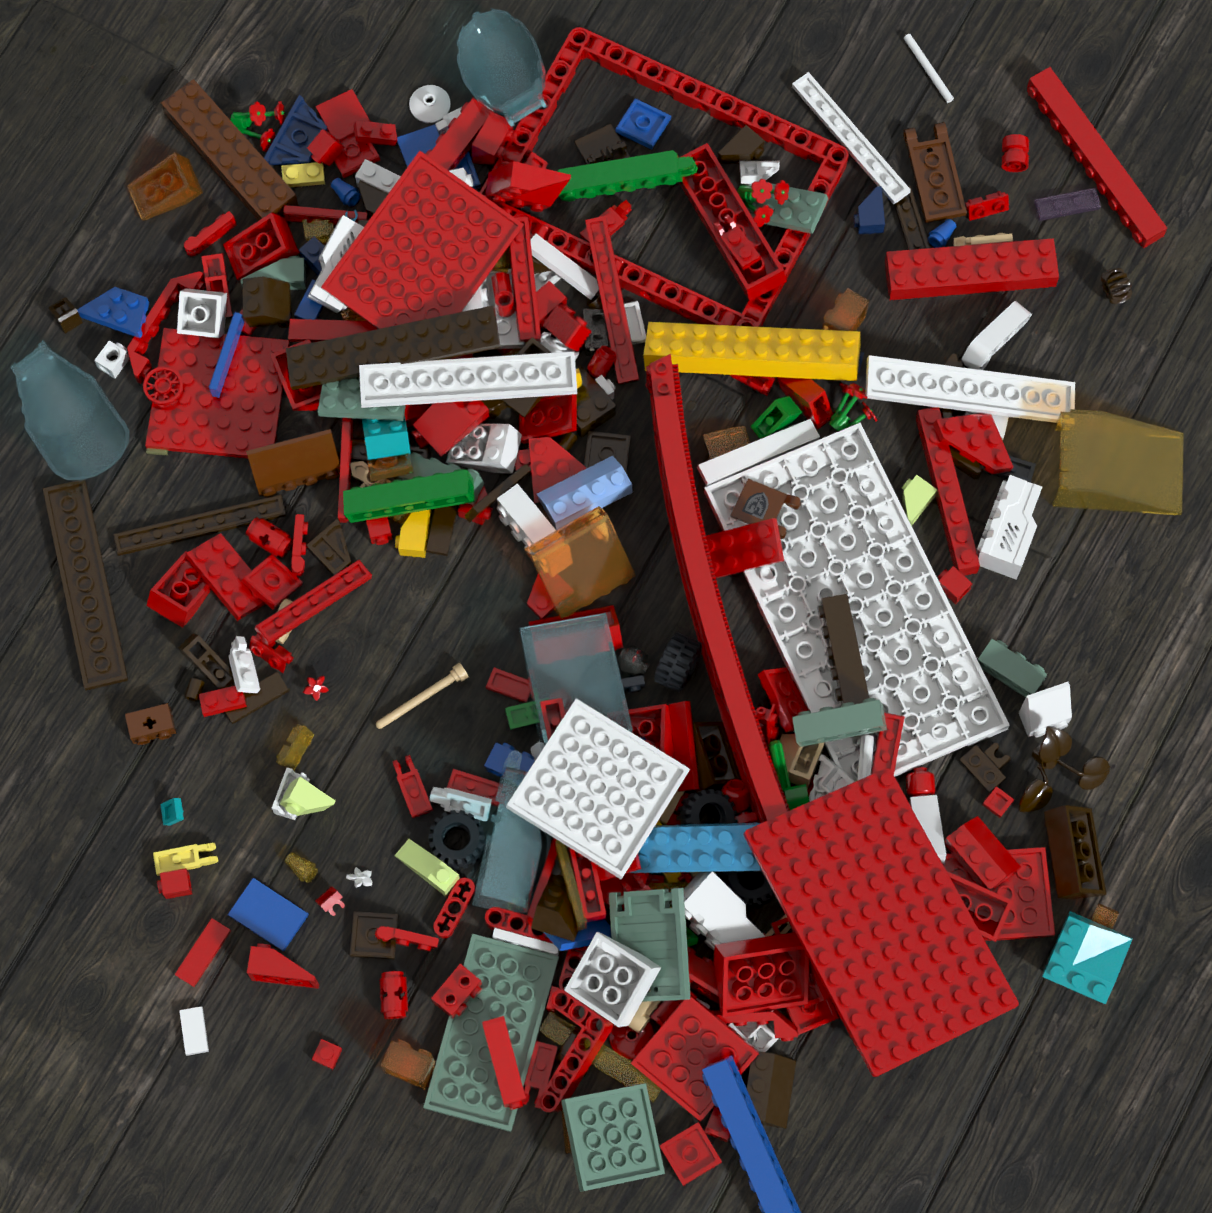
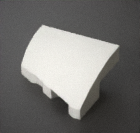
[809,754,856,802]
[728,1022,779,1052]

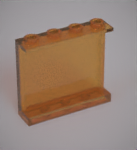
[525,506,636,619]

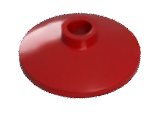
[609,1022,654,1060]

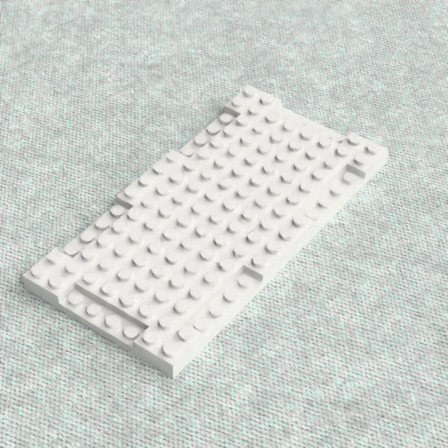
[704,423,1010,781]

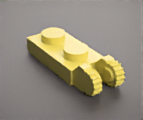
[153,843,218,876]

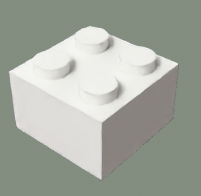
[177,289,227,338]

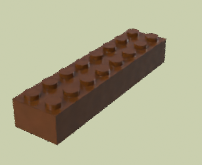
[161,79,298,221]

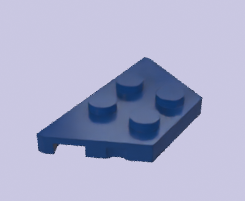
[77,287,149,338]

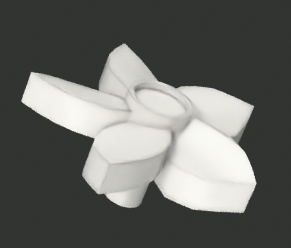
[346,867,372,888]

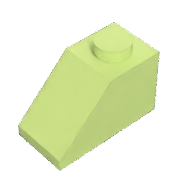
[902,475,937,526]
[279,777,335,816]

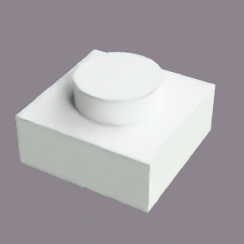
[595,375,615,400]

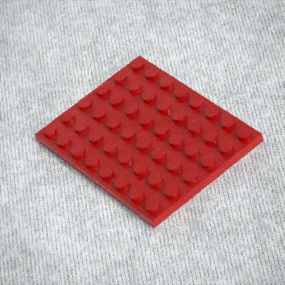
[321,151,524,329]

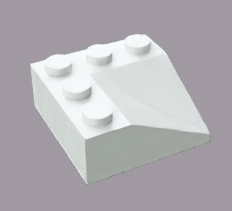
[565,932,661,1027]

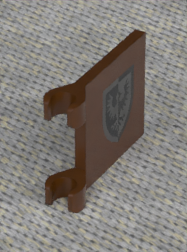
[730,478,801,539]

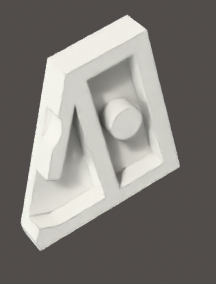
[739,161,780,186]

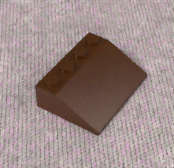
[246,429,340,496]

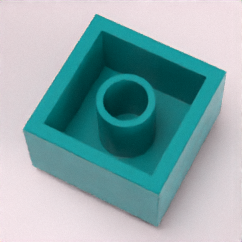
[362,414,411,460]

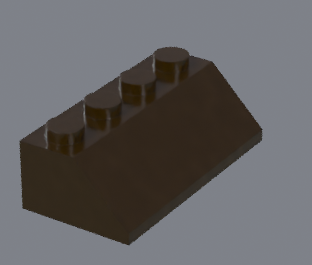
[1044,805,1107,899]

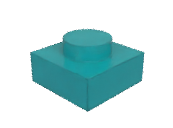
[161,798,184,826]

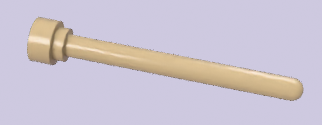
[376,663,469,729]

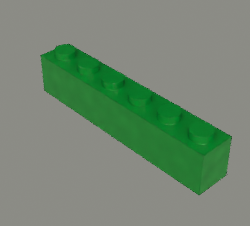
[343,469,475,523]

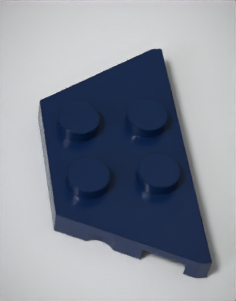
[264,95,328,165]

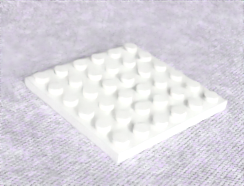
[506,699,690,879]

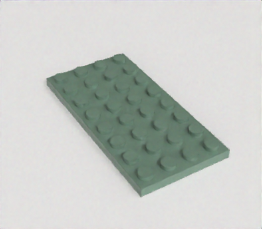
[423,934,559,1132]

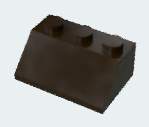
[692,721,742,792]
[531,874,583,942]
[746,1051,796,1129]

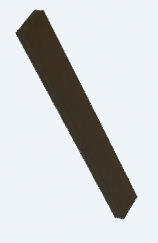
[113,494,286,556]

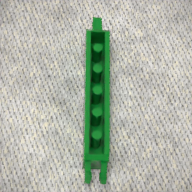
[557,150,698,202]

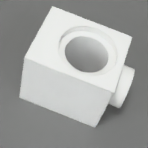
[94,341,130,378]

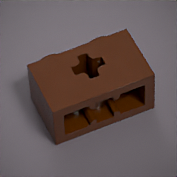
[125,703,176,745]

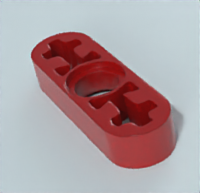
[434,878,475,938]

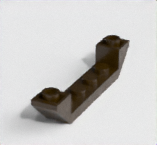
[939,354,984,480]

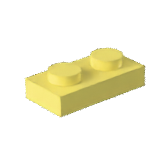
[282,162,325,187]

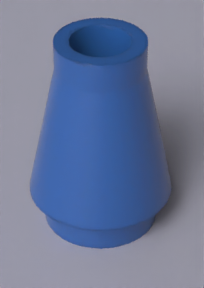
[331,178,361,207]
[928,219,957,248]

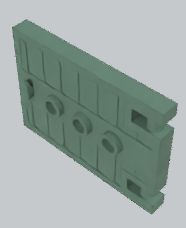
[609,888,691,1002]

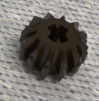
[1101,267,1132,304]

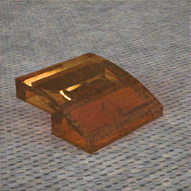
[703,426,757,468]

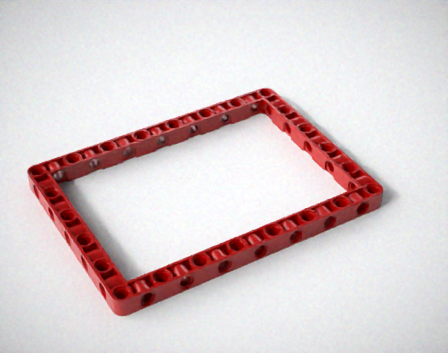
[479,27,848,327]

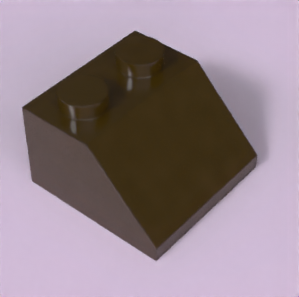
[243,276,291,327]

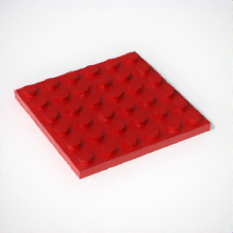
[145,328,290,458]

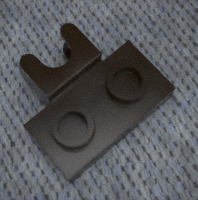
[960,742,1011,793]

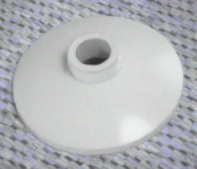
[409,85,450,123]

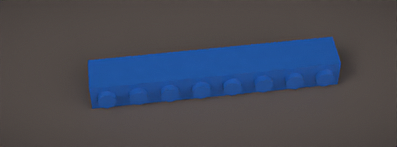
[702,1055,801,1213]

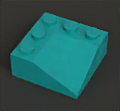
[1042,911,1133,1004]

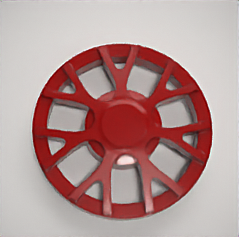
[143,366,183,405]

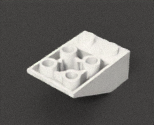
[446,424,522,474]

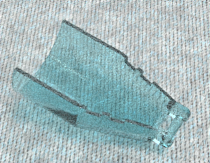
[10,340,130,480]
[472,750,543,913]

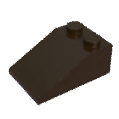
[576,365,616,438]

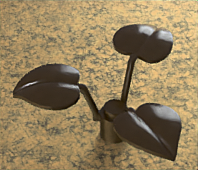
[1018,726,1110,812]

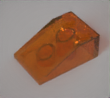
[127,152,203,221]

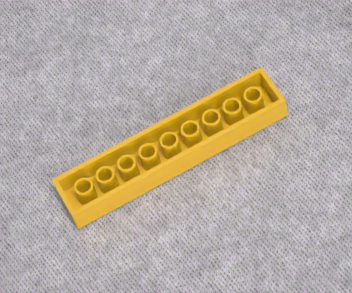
[643,322,861,381]

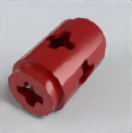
[246,517,293,558]
[379,971,408,1019]

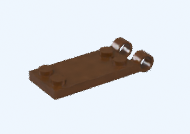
[903,122,967,223]

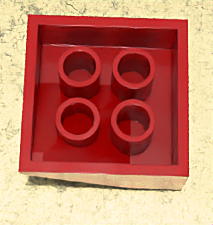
[486,161,571,212]

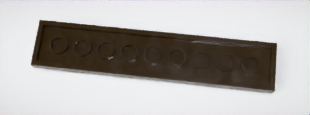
[286,305,501,390]
[43,479,128,691]

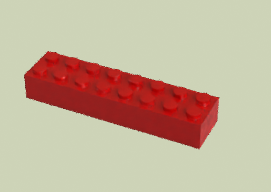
[679,143,787,301]
[885,238,1059,300]

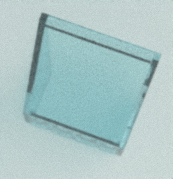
[520,613,632,751]

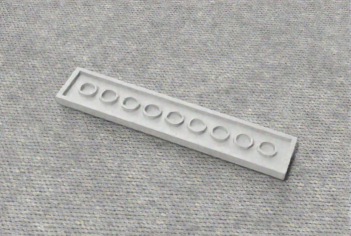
[359,351,577,408]
[865,355,1075,425]

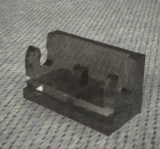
[583,308,608,356]

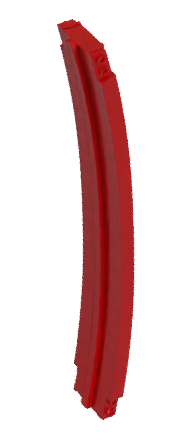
[646,354,859,1051]

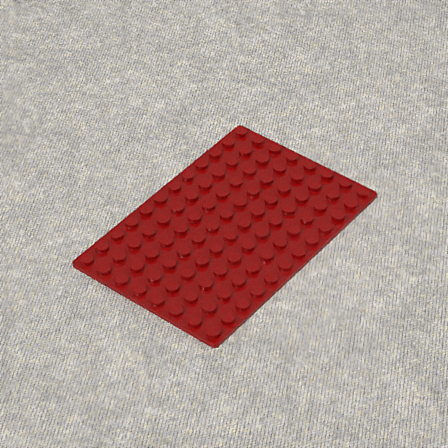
[743,768,1019,1077]

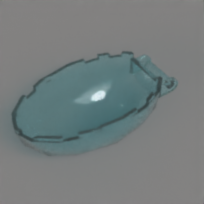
[457,8,547,127]

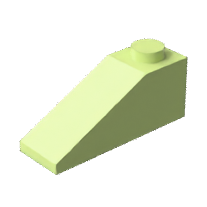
[395,839,460,897]

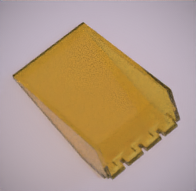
[1053,409,1183,515]

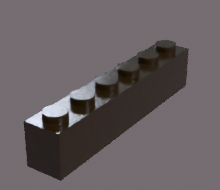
[817,594,869,705]

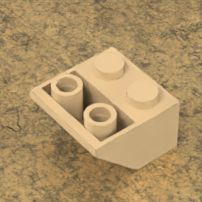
[772,734,825,789]

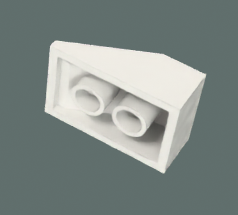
[1019,682,1072,737]

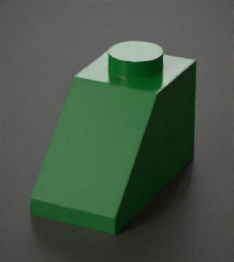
[751,396,802,439]

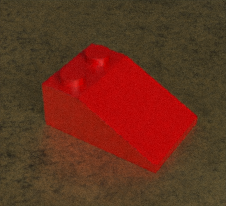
[223,212,299,280]
[413,400,489,457]
[146,551,212,628]
[247,944,319,989]

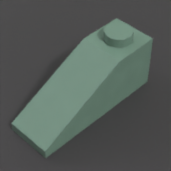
[241,256,306,290]

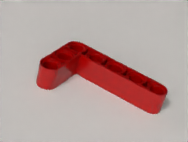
[485,907,589,997]
[539,989,613,1112]

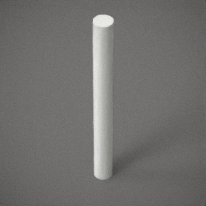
[904,34,954,103]

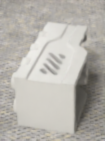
[308,215,364,313]
[977,475,1042,580]
[671,872,766,950]

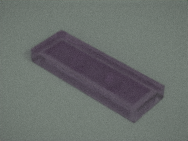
[1034,188,1101,221]

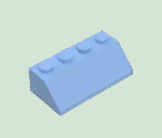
[536,456,633,531]

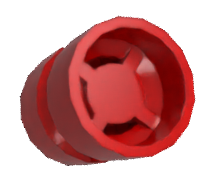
[1001,134,1029,172]

